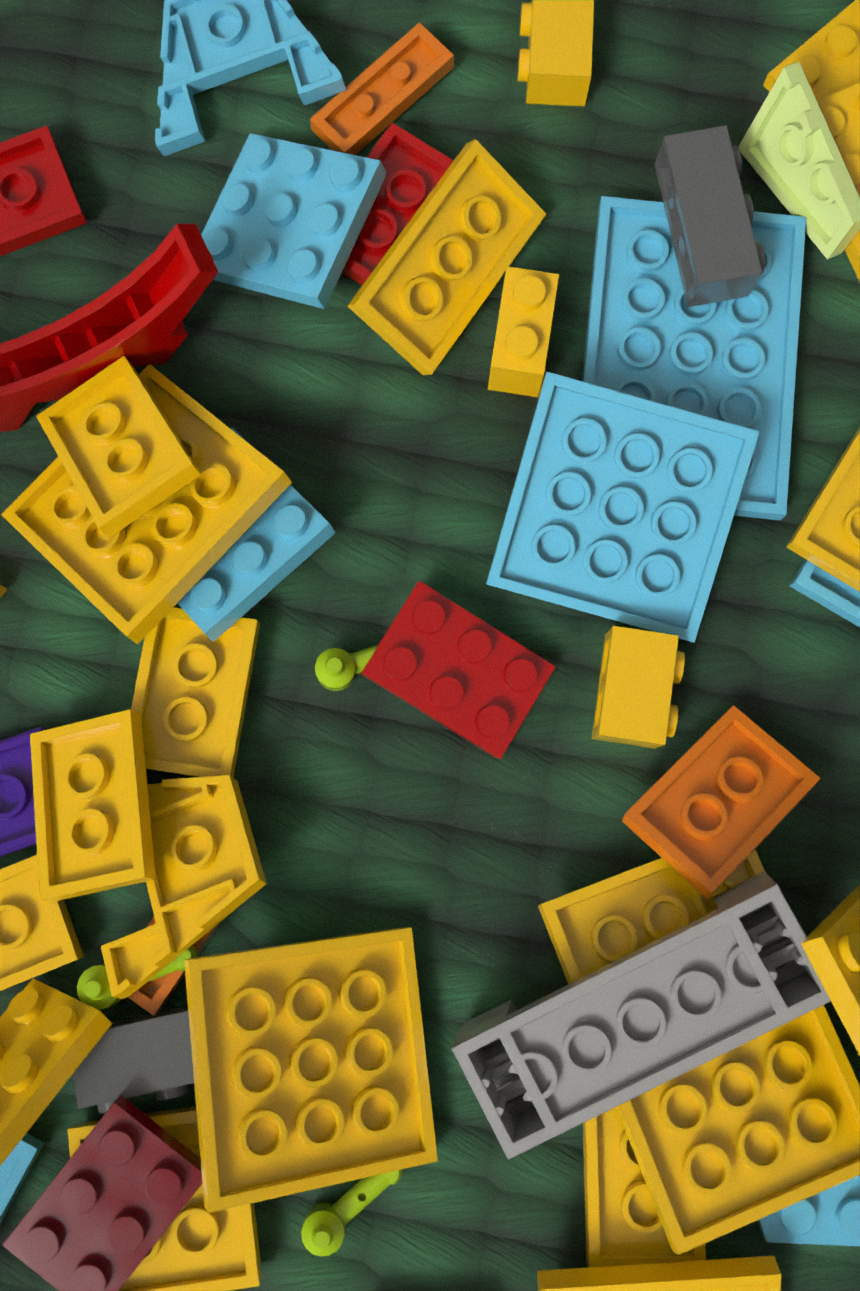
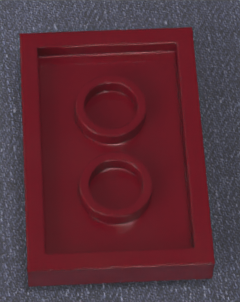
[2,1095,203,1291]

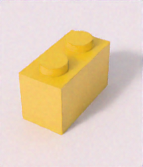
[517,0,594,107]
[488,266,559,397]
[591,626,685,748]

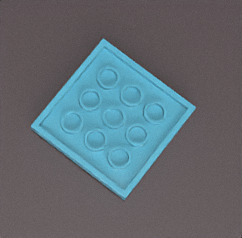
[486,372,760,643]

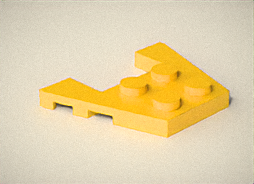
[101,775,267,999]

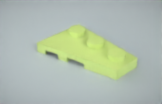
[738,62,860,259]

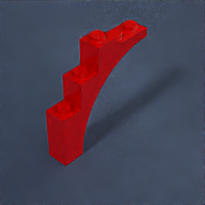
[0,223,219,432]

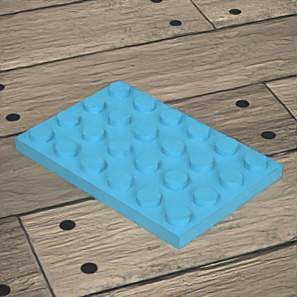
[582,196,806,520]

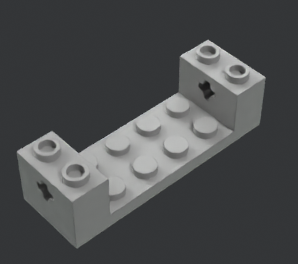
[451,871,831,1160]

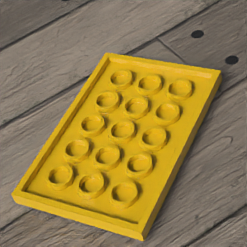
[538,850,860,1255]

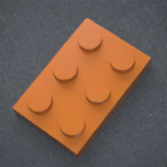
[622,705,820,899]

